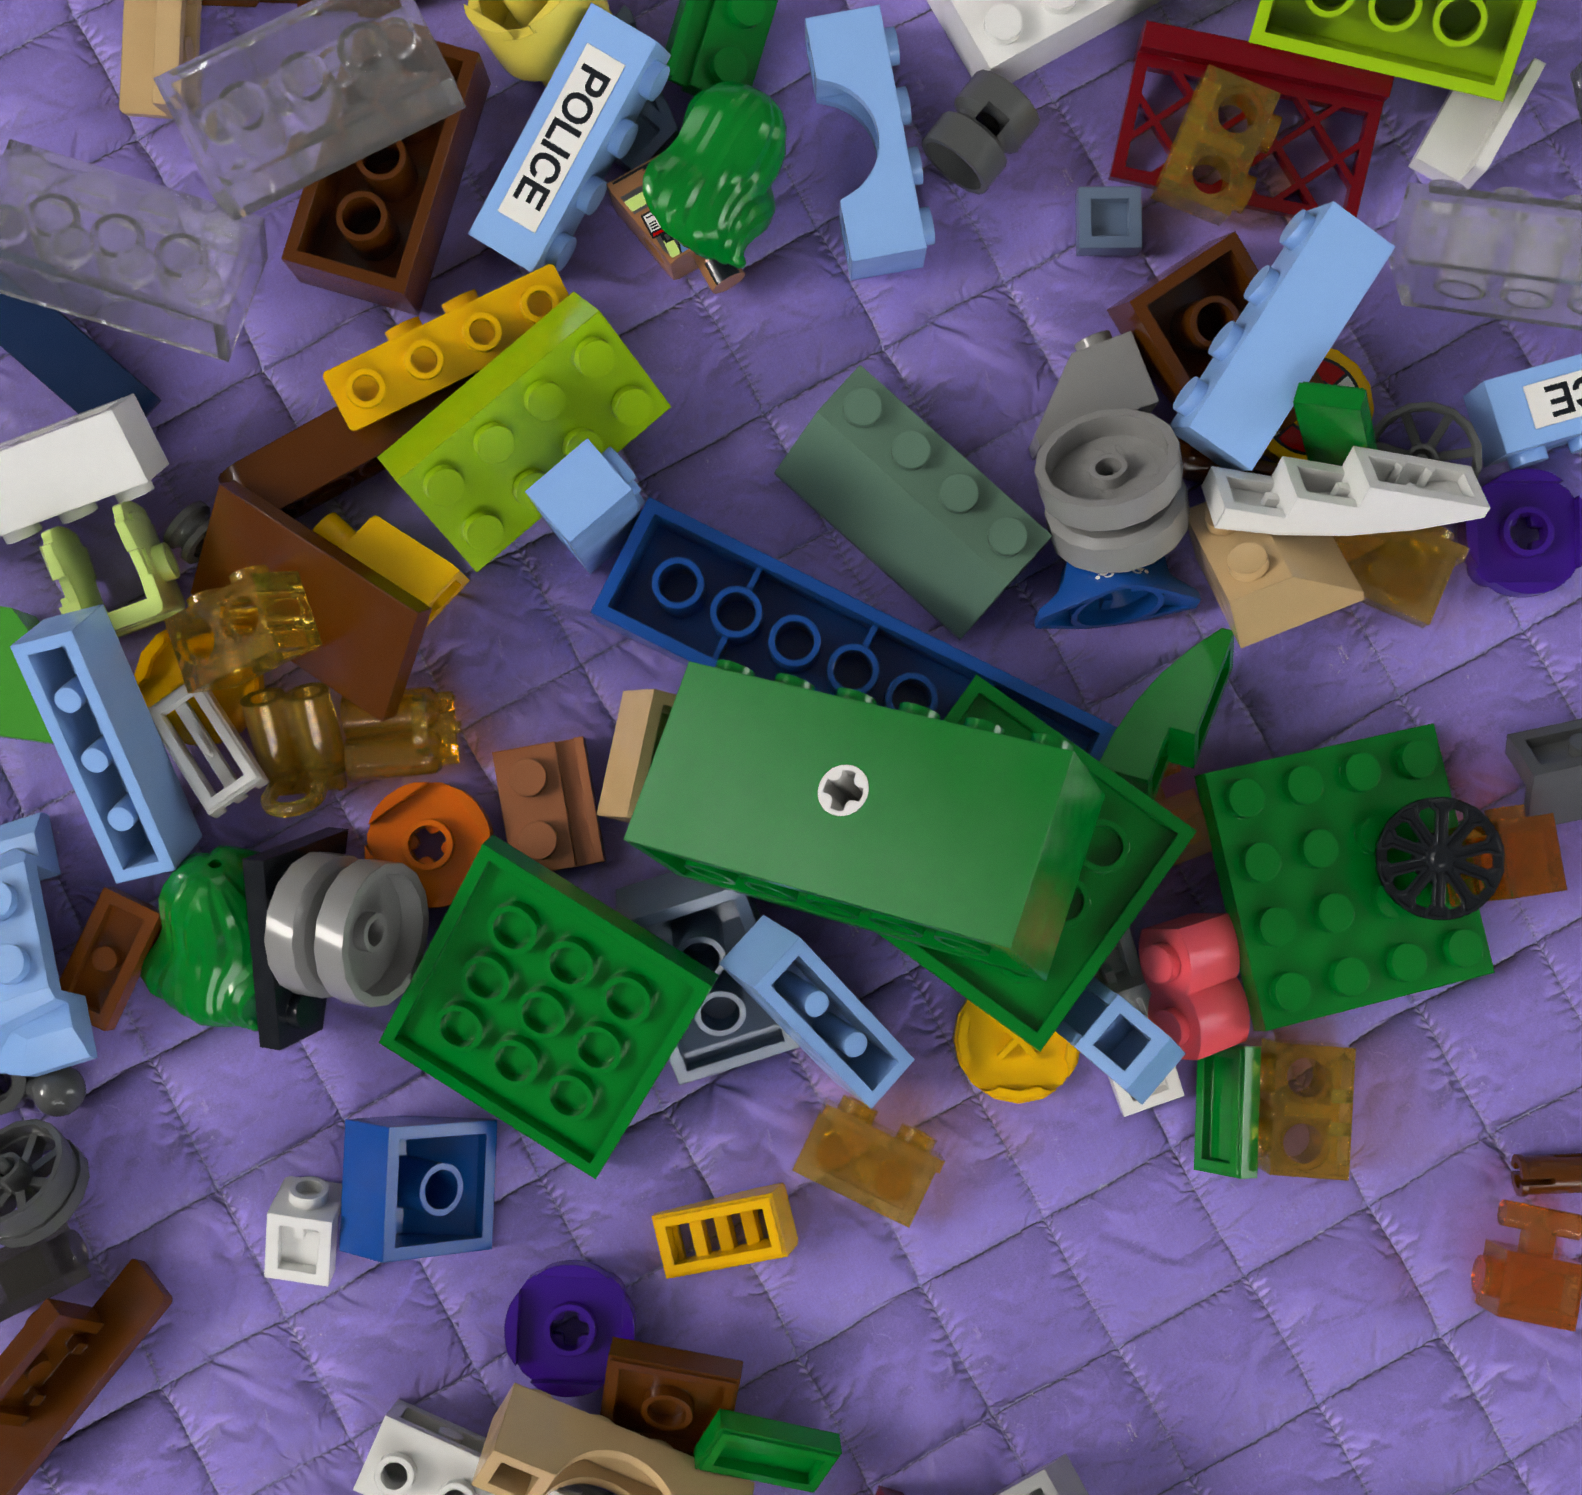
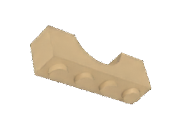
[471,1383,755,1495]

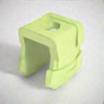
[39,501,186,638]

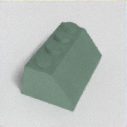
[774,365,1052,640]

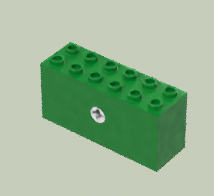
[623,659,1105,981]

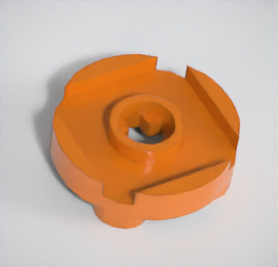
[364,782,494,908]

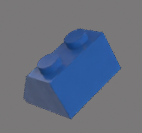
[339,1115,498,1263]

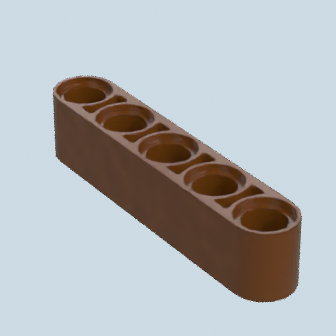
[218,372,478,519]

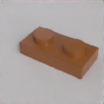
[59,887,162,1031]

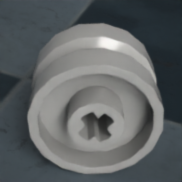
[1034,408,1190,574]
[264,852,429,1008]

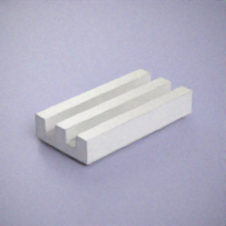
[148,675,270,818]

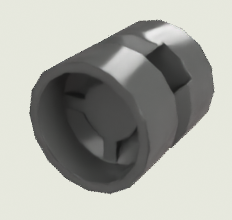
[922,69,1040,195]

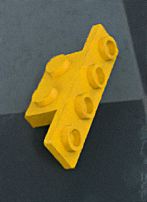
[323,264,569,431]

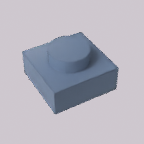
[1075,186,1142,256]

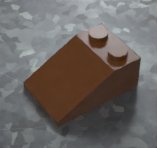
[1107,231,1324,435]

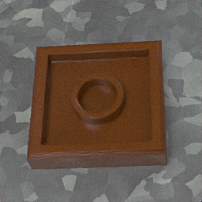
[600,1337,743,1457]

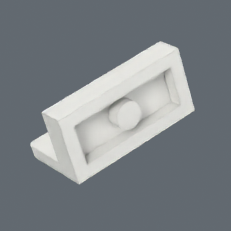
[1408,58,1546,196]

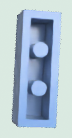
[525,438,646,574]
[719,915,915,1109]

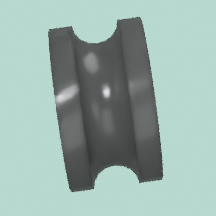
[163,501,210,564]

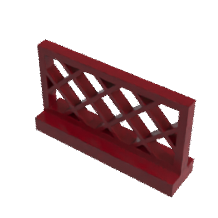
[1108,20,1395,218]

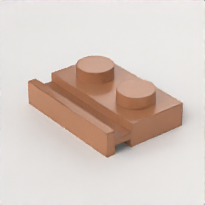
[492,736,606,871]

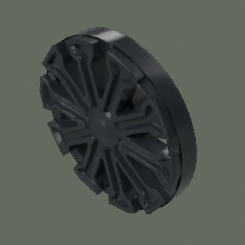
[1375,797,1505,920]

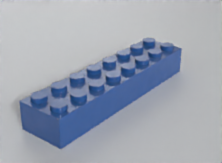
[590,497,1117,761]

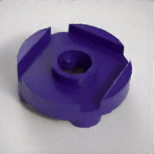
[1457,468,1582,598]
[504,1260,637,1397]

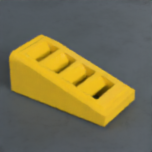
[651,1183,798,1279]

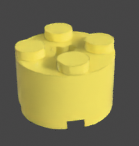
[463,0,613,86]

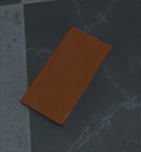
[190,480,432,722]

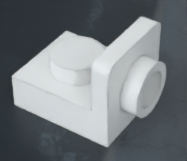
[264,1176,342,1287]

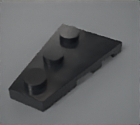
[242,827,349,1051]

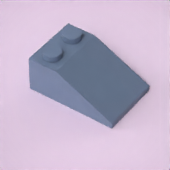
[616,872,800,1085]

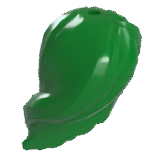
[642,81,787,269]
[140,845,260,1032]

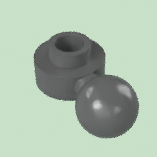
[0,1067,86,1117]

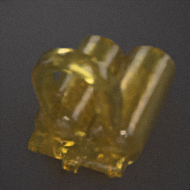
[240,682,348,818]
[340,686,462,782]

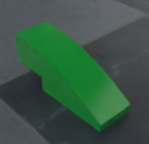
[1099,628,1234,800]

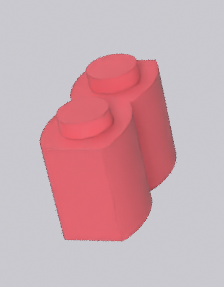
[1139,913,1250,1060]

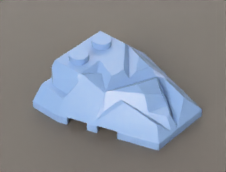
[0,812,98,1077]

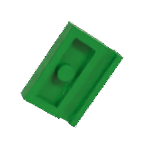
[665,0,778,96]

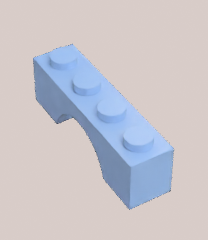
[805,5,935,281]
[1055,977,1186,1105]

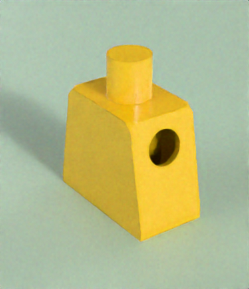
[312,512,470,627]

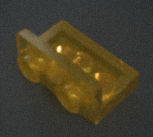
[1332,526,1470,628]
[792,1094,945,1228]

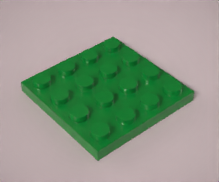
[877,674,1197,1052]
[1194,723,1495,1031]
[378,835,720,1180]

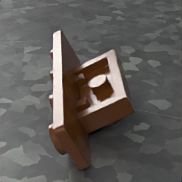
[0,1259,173,1495]

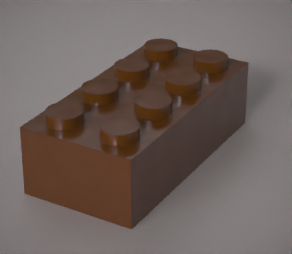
[281,18,491,316]

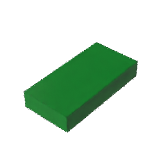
[1293,381,1378,466]
[1194,1044,1261,1179]
[694,1408,842,1493]

